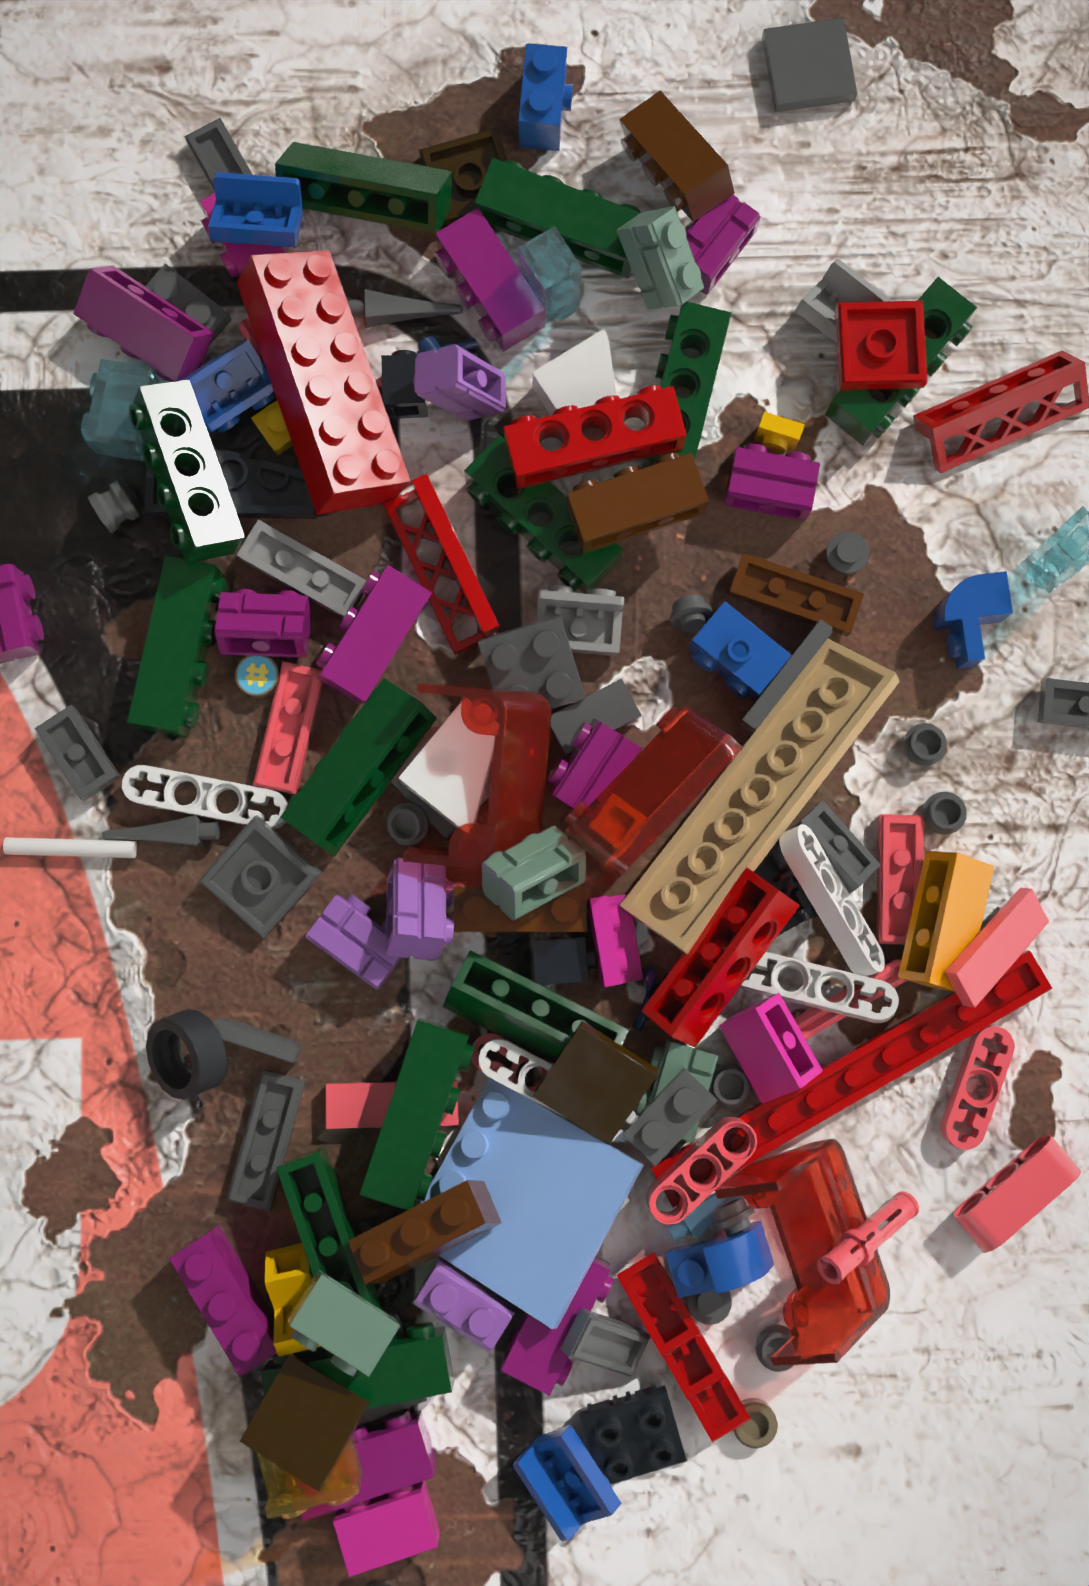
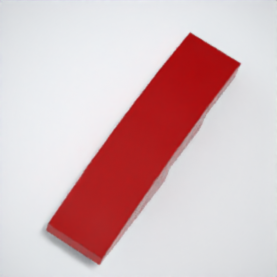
[616,1252,752,1443]

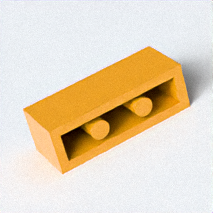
[898,851,994,992]

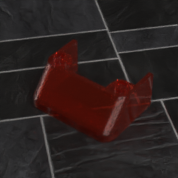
[403,681,552,868]
[564,706,743,885]
[715,1139,891,1366]

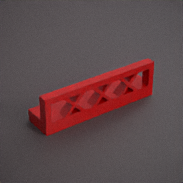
[913,350,1089,473]
[383,474,500,655]

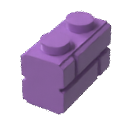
[413,344,506,421]
[386,858,454,961]
[305,894,402,989]
[413,1256,515,1353]

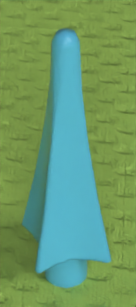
[666,1165,772,1243]

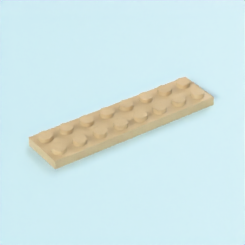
[620,638,900,954]

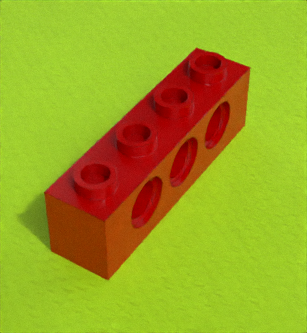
[504,385,687,489]
[642,868,800,1047]

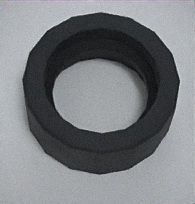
[146,1009,227,1100]

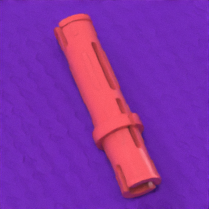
[817,1191,919,1285]

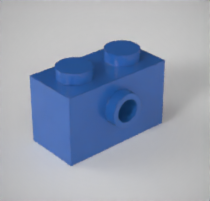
[519,43,573,151]
[688,601,792,702]

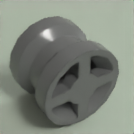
[88,479,141,533]

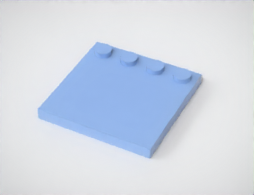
[420,1078,644,1329]

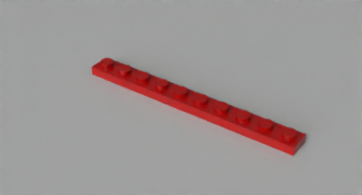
[650,950,1053,1208]

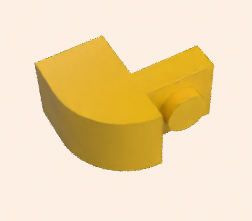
[265,1243,320,1357]

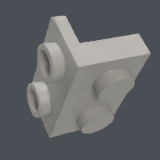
[795,259,892,344]
[536,585,624,656]

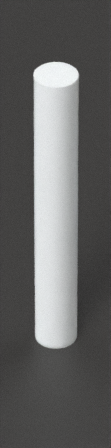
[3,837,137,858]

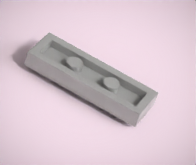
[236,520,367,618]

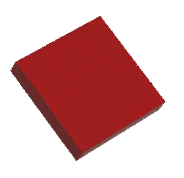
[835,300,927,390]

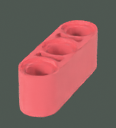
[646,1117,757,1225]
[953,1134,1081,1253]

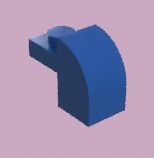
[934,571,1013,669]
[666,1221,774,1298]

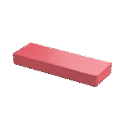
[253,661,323,795]
[876,814,924,945]
[945,887,1049,1008]
[326,1080,459,1129]

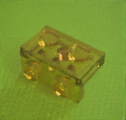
[256,1435,363,1519]

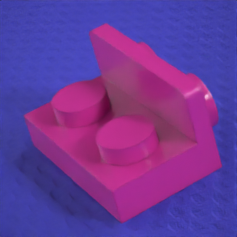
[587,894,643,987]

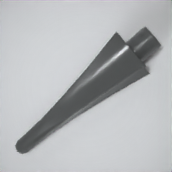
[348,289,463,328]
[102,815,220,848]

